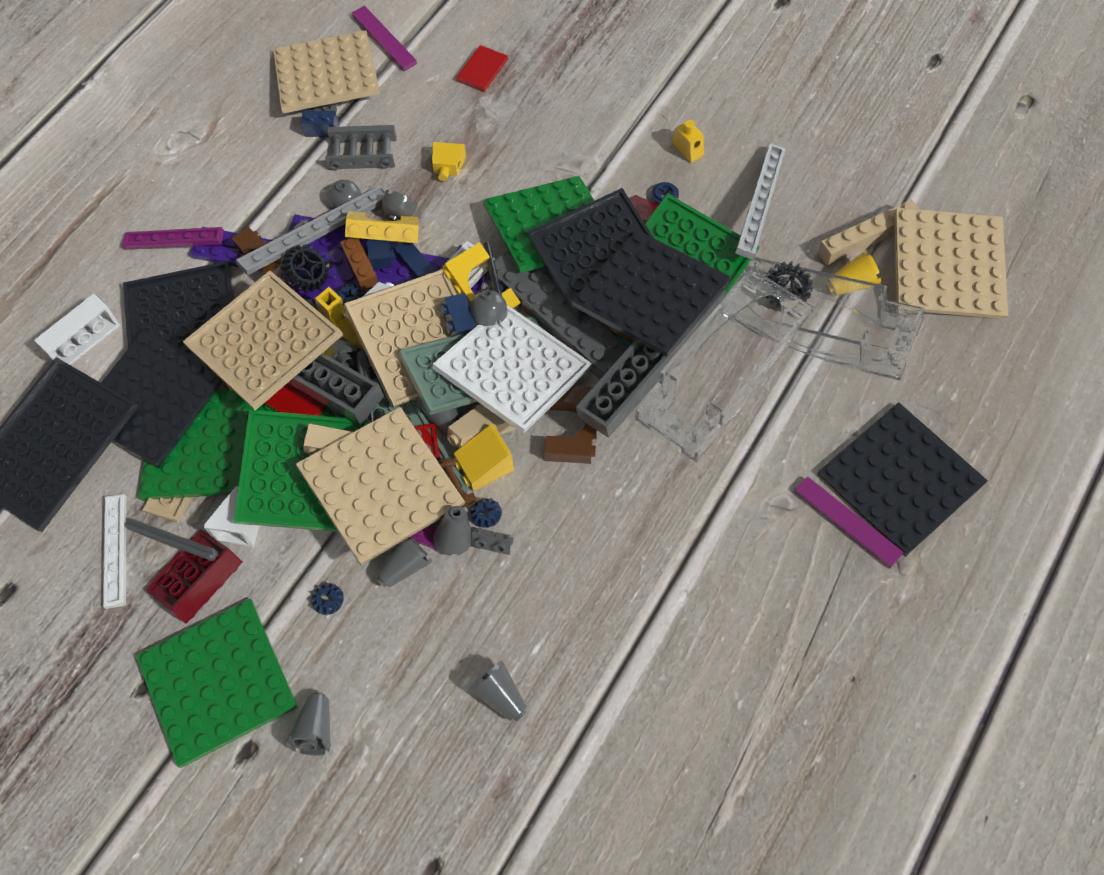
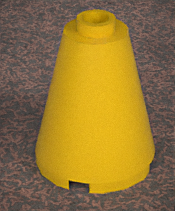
[827,251,881,294]

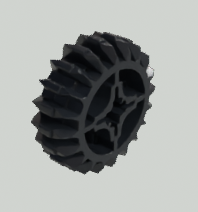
[280,244,330,293]
[763,261,813,310]

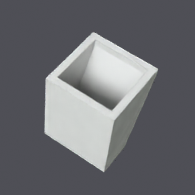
[204,486,259,547]

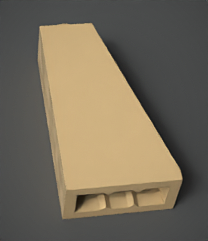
[447,404,515,449]

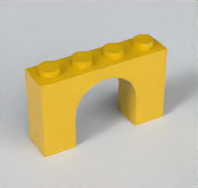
[345,211,419,243]
[441,242,521,325]
[315,287,371,365]

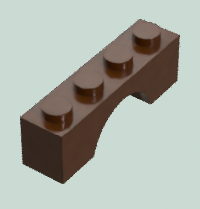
[231,227,289,284]

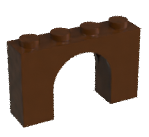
[544,386,597,464]

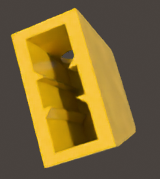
[671,120,704,163]
[432,142,466,181]

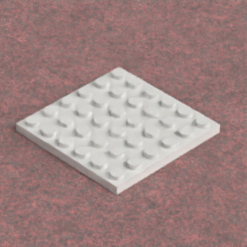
[432,305,592,434]

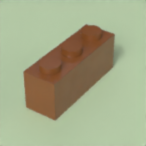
[340,237,378,294]

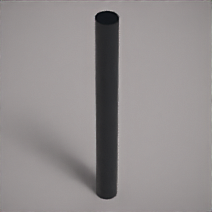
[483,242,502,295]

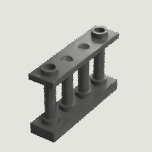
[325,125,397,170]

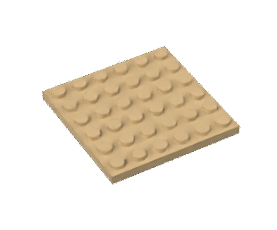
[273,31,380,113]
[894,208,1008,319]
[343,269,457,408]
[183,271,343,410]
[296,407,465,566]

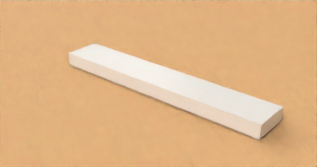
[103,494,127,609]

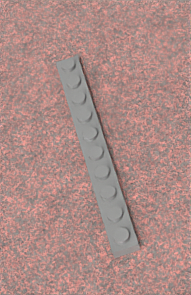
[735,143,786,260]
[236,185,391,276]

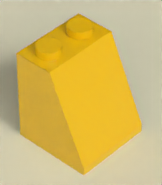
[454,424,514,492]

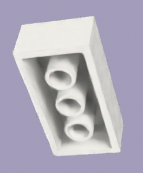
[34,293,120,365]

